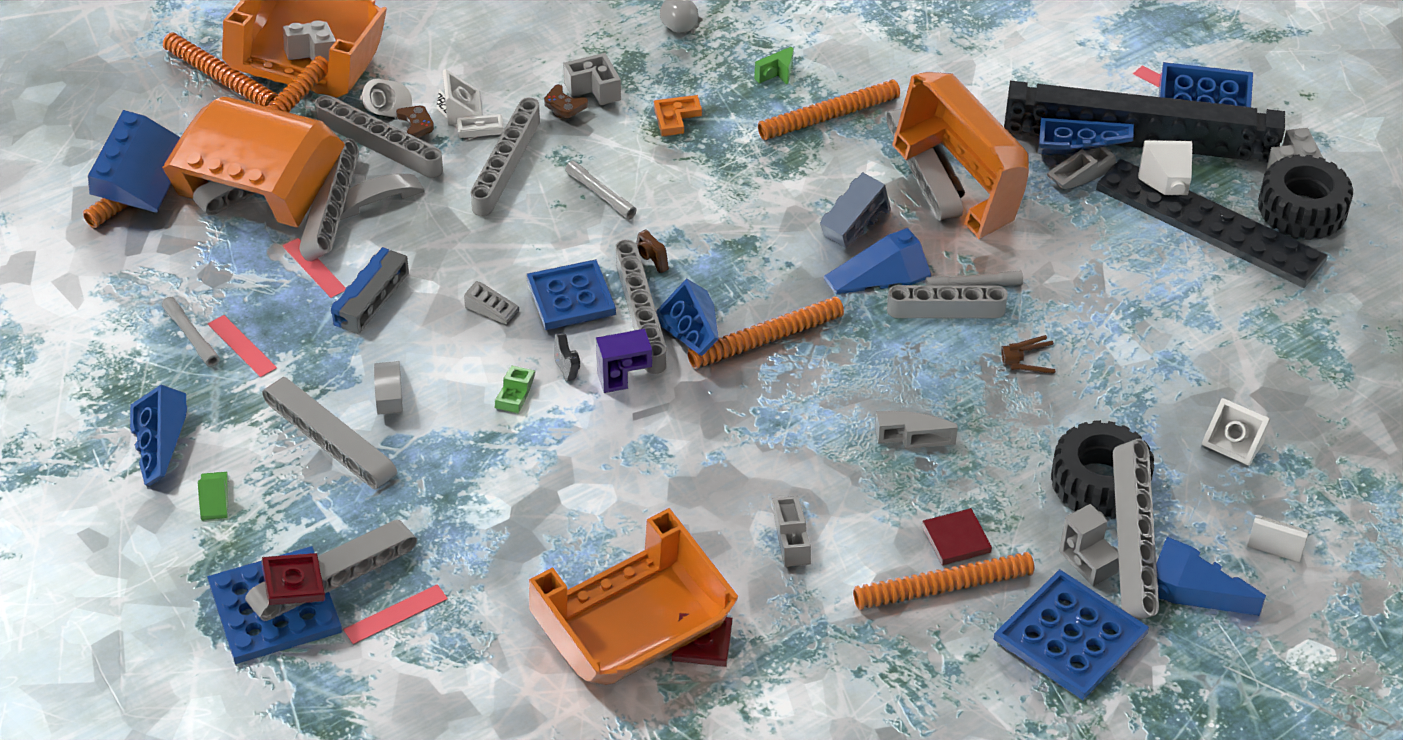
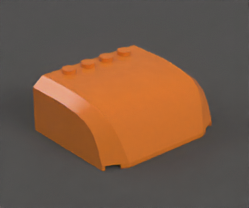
[222,0,387,98]
[892,72,1029,239]
[162,96,345,228]
[529,508,738,685]

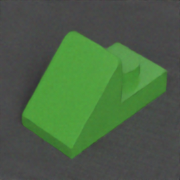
[754,47,794,84]
[198,471,229,520]

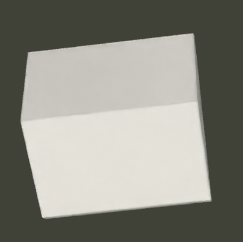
[443,69,482,125]
[1201,398,1270,465]
[1247,515,1309,562]

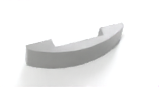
[340,174,424,220]

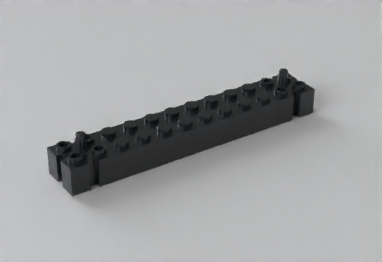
[1004,80,1285,163]

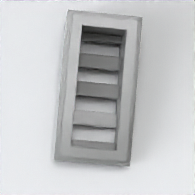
[464,281,519,325]

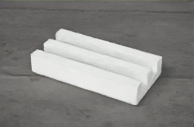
[457,114,504,138]

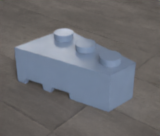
[820,172,891,248]

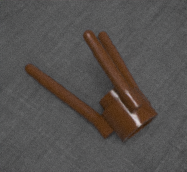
[1001,335,1056,374]

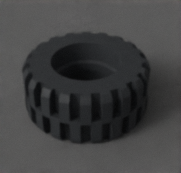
[1258,154,1353,240]
[1051,420,1155,519]

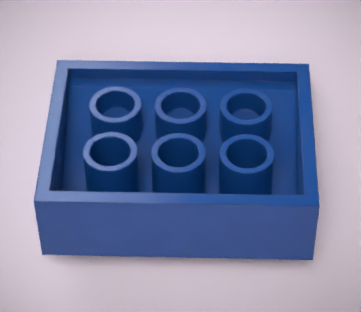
[1158,62,1253,107]
[88,110,181,213]

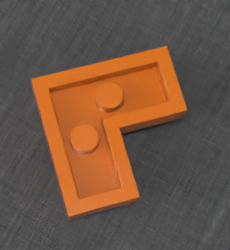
[654,95,702,136]

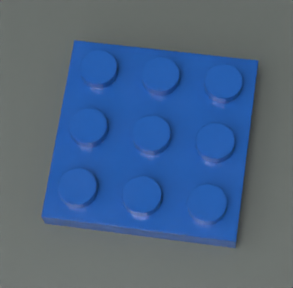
[527,259,616,330]

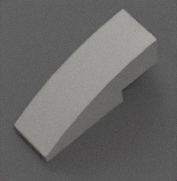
[1047,147,1116,189]
[374,361,403,415]
[875,411,958,449]
[772,496,811,567]

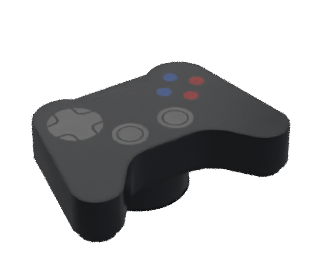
[554,333,580,381]

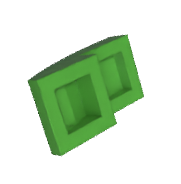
[494,365,535,413]

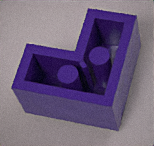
[596,329,652,393]

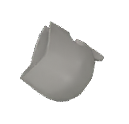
[660,0,703,34]

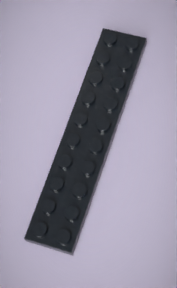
[1096,158,1328,288]

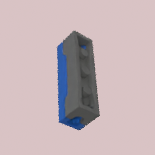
[331,247,409,335]

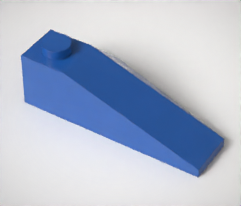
[1038,118,1134,155]
[824,228,931,294]
[656,278,719,356]
[130,384,187,486]
[1156,537,1266,616]

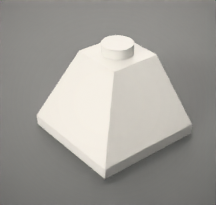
[1138,141,1192,195]

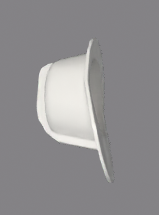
[360,79,412,117]

